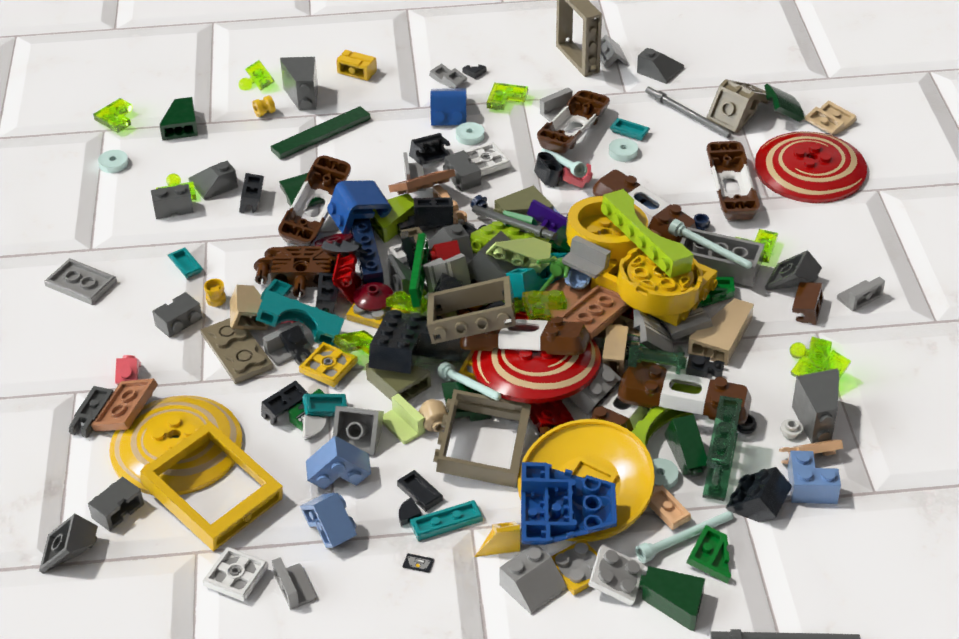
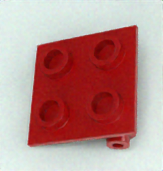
[332,253,362,305]
[526,400,575,433]

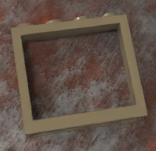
[556,0,602,77]
[427,276,516,344]
[433,389,531,488]

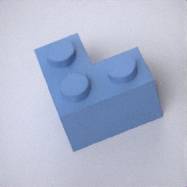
[306,436,371,490]
[787,451,841,504]
[300,493,357,548]

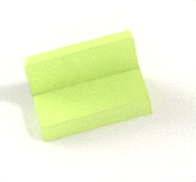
[383,393,425,444]

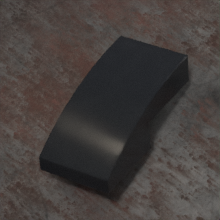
[321,240,368,258]

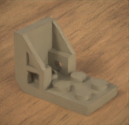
[706,79,773,133]

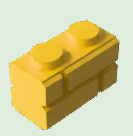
[336,50,377,81]

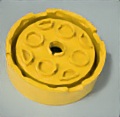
[566,196,648,262]
[617,247,703,316]

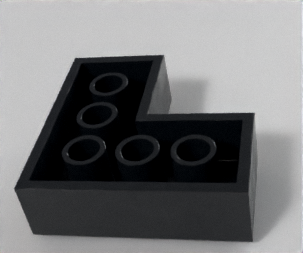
[368,310,464,374]

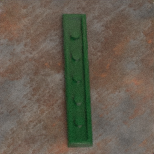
[270,106,371,159]

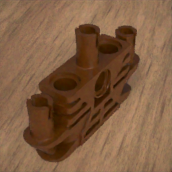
[254,246,337,298]

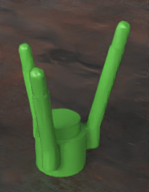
[537,256,571,296]

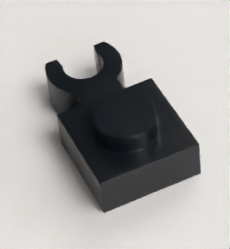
[279,325,311,365]
[686,354,724,378]

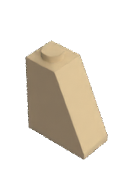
[230,285,269,330]
[602,324,628,381]

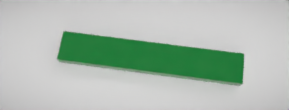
[409,233,429,308]

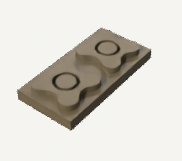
[200,318,274,384]

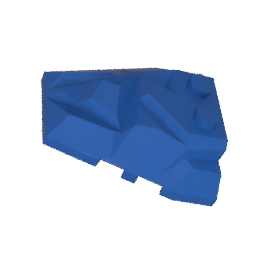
[521,462,617,545]

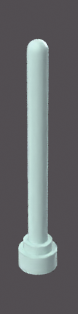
[541,148,587,178]
[668,219,752,269]
[437,362,501,401]
[635,511,734,564]

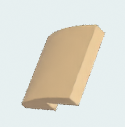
[804,100,857,136]

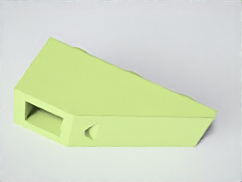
[486,237,551,273]

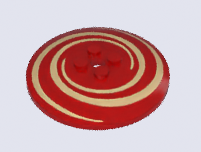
[755,131,867,203]
[472,320,601,403]

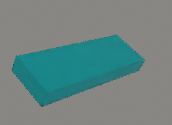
[410,500,483,541]

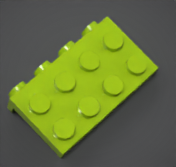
[470,221,557,254]

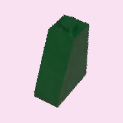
[159,97,198,141]
[664,414,709,477]
[639,566,705,631]

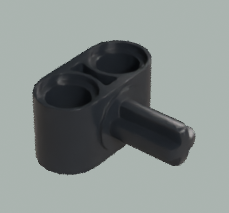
[534,152,564,187]

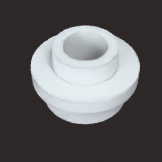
[780,419,803,439]

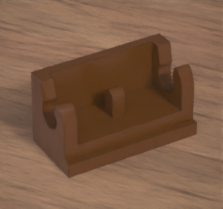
[792,282,824,325]

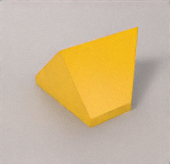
[474,521,520,557]

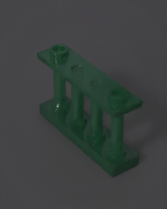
[627,339,687,375]
[702,396,743,501]

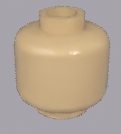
[419,399,448,432]

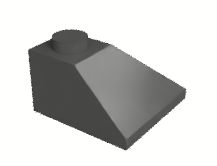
[637,48,684,84]
[188,160,238,200]
[428,224,474,260]
[765,250,822,290]
[388,254,428,308]
[39,513,98,573]

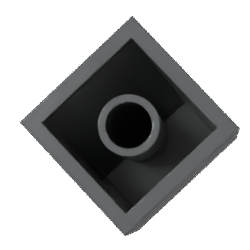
[280,57,318,110]
[467,231,524,294]
[792,368,839,443]

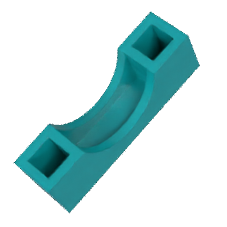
[506,253,568,300]
[256,290,345,346]

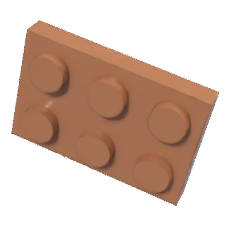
[388,169,456,195]
[91,378,158,432]

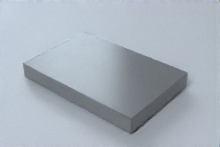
[44,258,117,305]

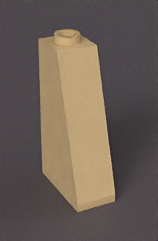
[688,298,754,366]

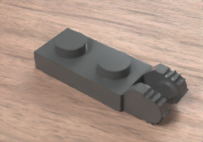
[69,386,114,438]

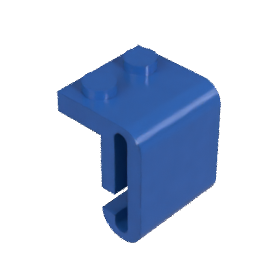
[430,88,467,125]
[327,180,392,234]

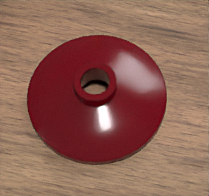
[315,233,353,246]
[353,282,394,311]

